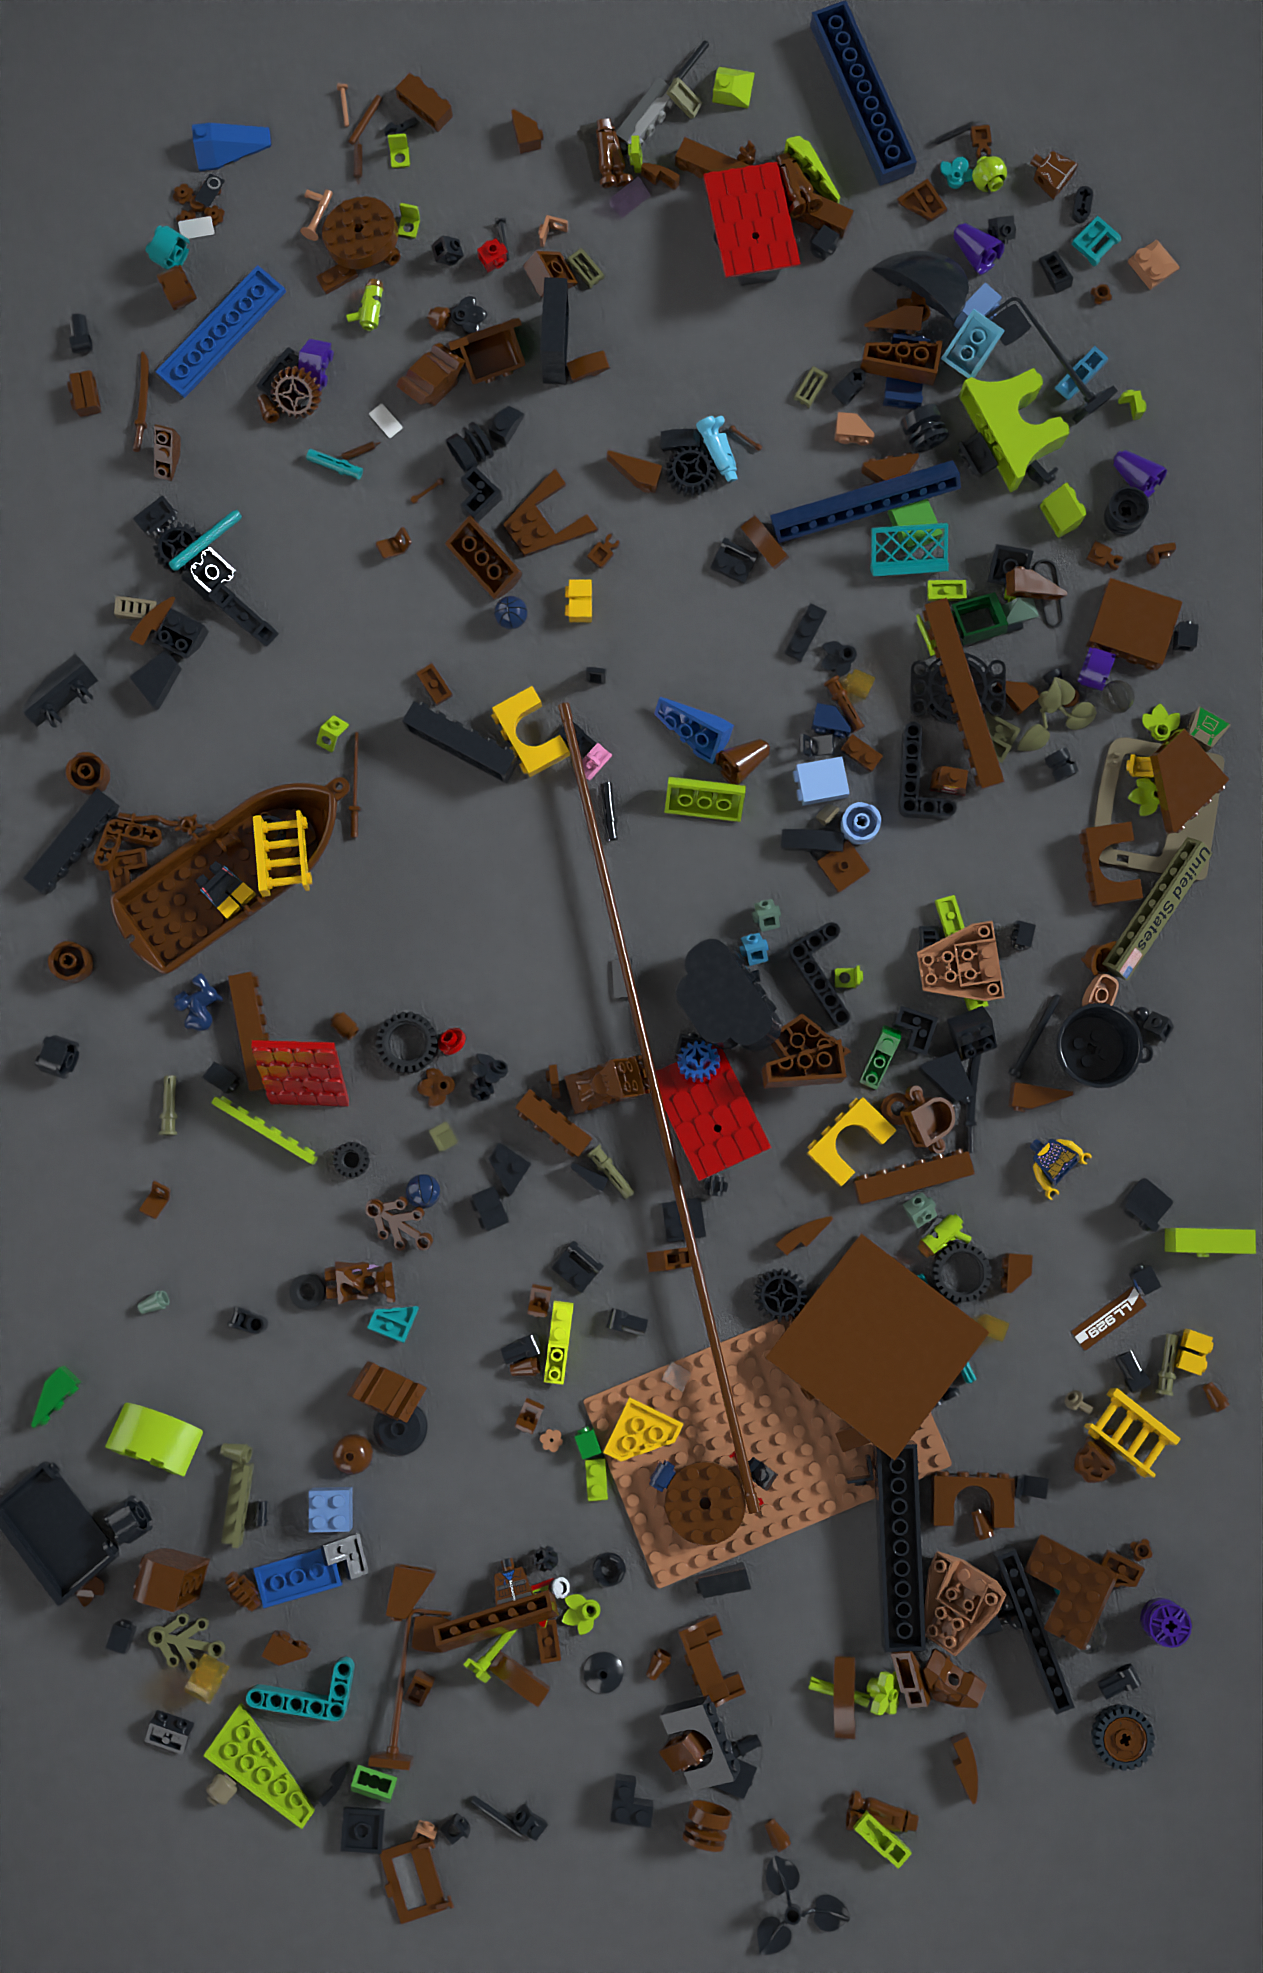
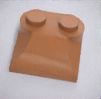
[1128,240,1180,290]

